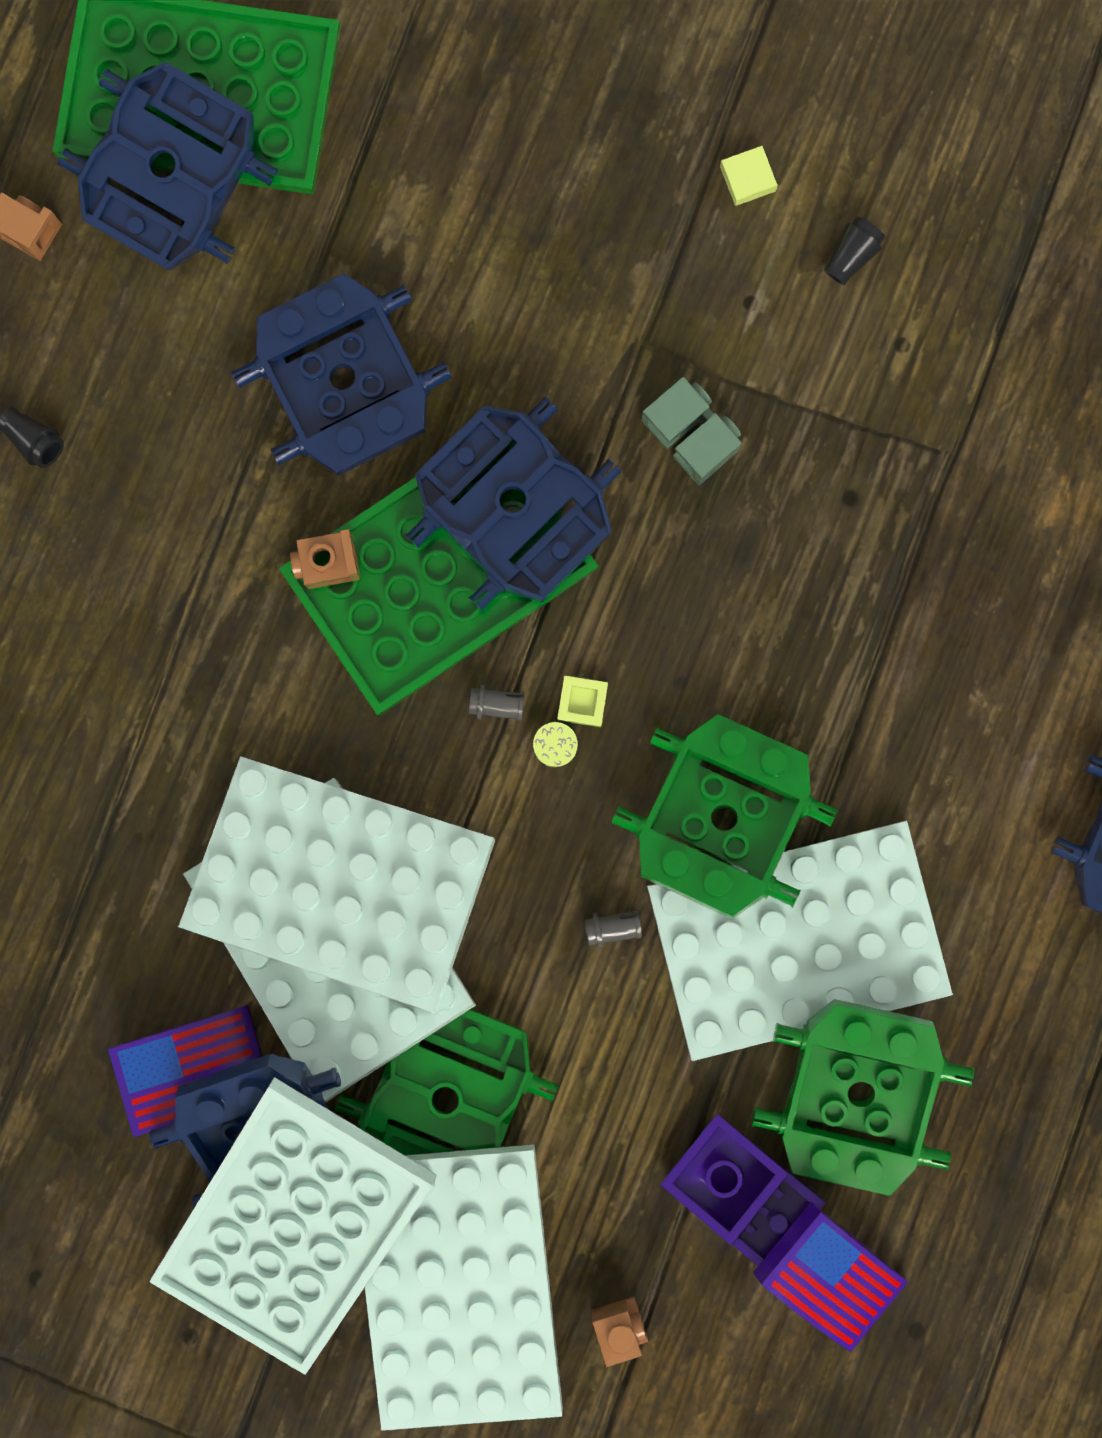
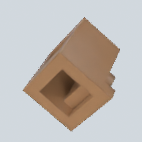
[0,192,62,261]
[290,529,361,589]
[592,1296,648,1367]

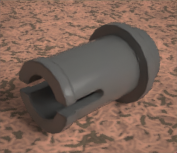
[469,684,525,721]
[584,910,642,949]

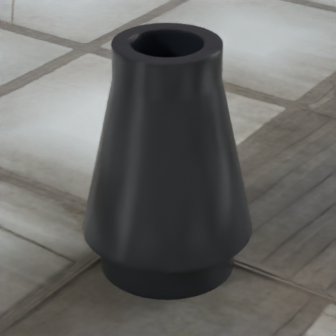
[824,216,885,286]
[0,407,64,468]

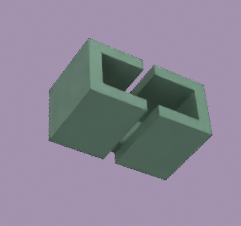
[641,377,742,486]

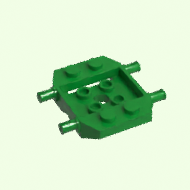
[612,714,838,919]
[751,999,974,1196]
[334,1009,559,1156]

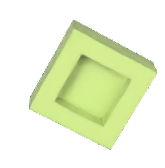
[720,146,778,206]
[557,676,608,727]

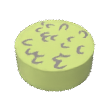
[533,722,578,767]

